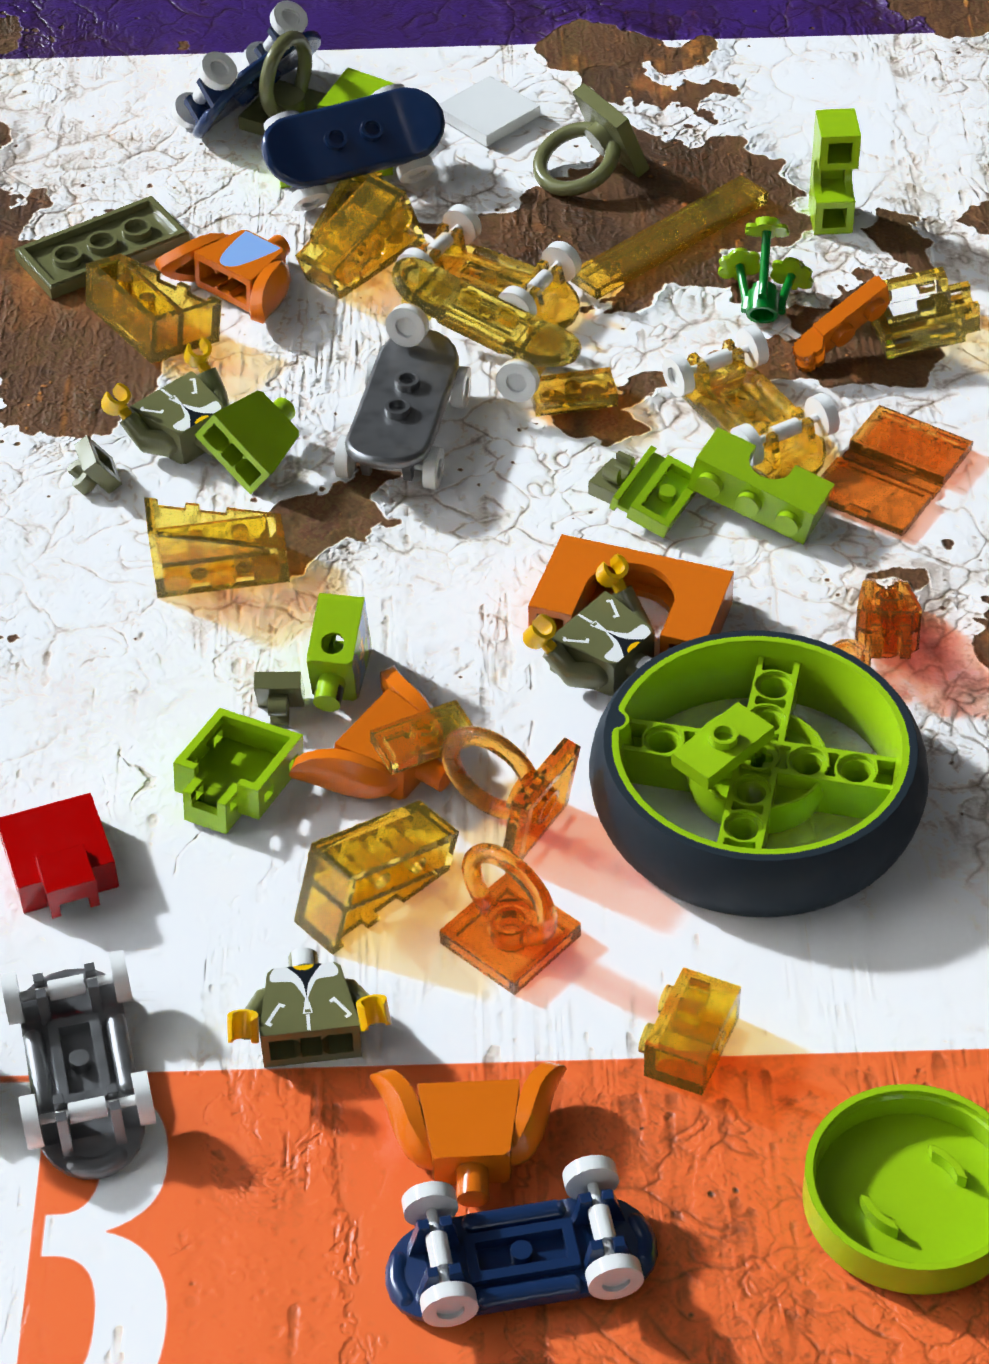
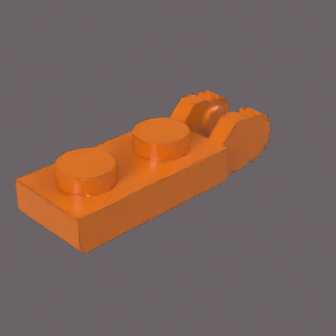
[792,275,890,373]

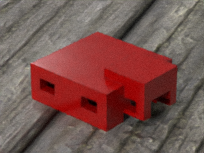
[0,792,119,919]

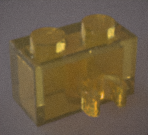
[638,967,741,1096]

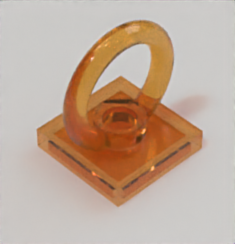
[441,726,581,867]
[439,843,581,996]

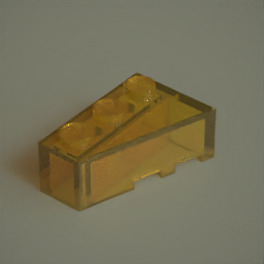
[295,173,426,299]
[85,253,222,364]
[144,497,290,598]
[294,800,459,955]

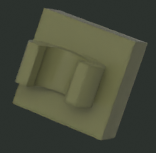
[67,435,122,495]
[588,451,635,504]
[254,671,305,725]

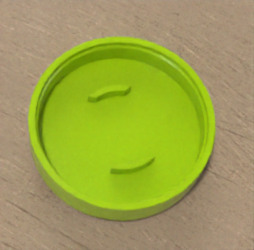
[802,1084,989,1295]

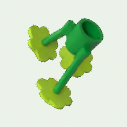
[718,216,814,323]

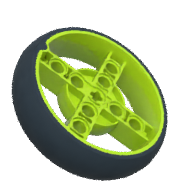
[589,630,929,917]

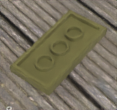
[14,196,190,299]

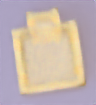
[871,267,980,360]

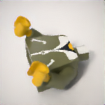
[101,337,230,464]
[523,554,655,696]
[227,947,392,1068]

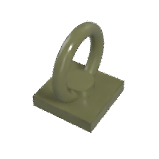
[238,31,327,136]
[533,83,650,197]

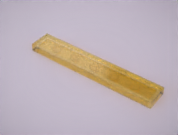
[571,175,768,300]

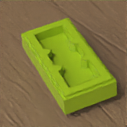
[671,702,775,790]

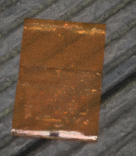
[820,405,974,536]

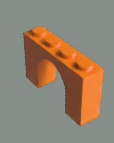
[528,534,734,654]

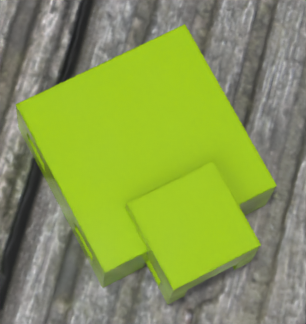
[173,708,304,834]

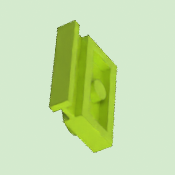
[609,445,697,538]

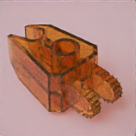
[854,578,922,659]

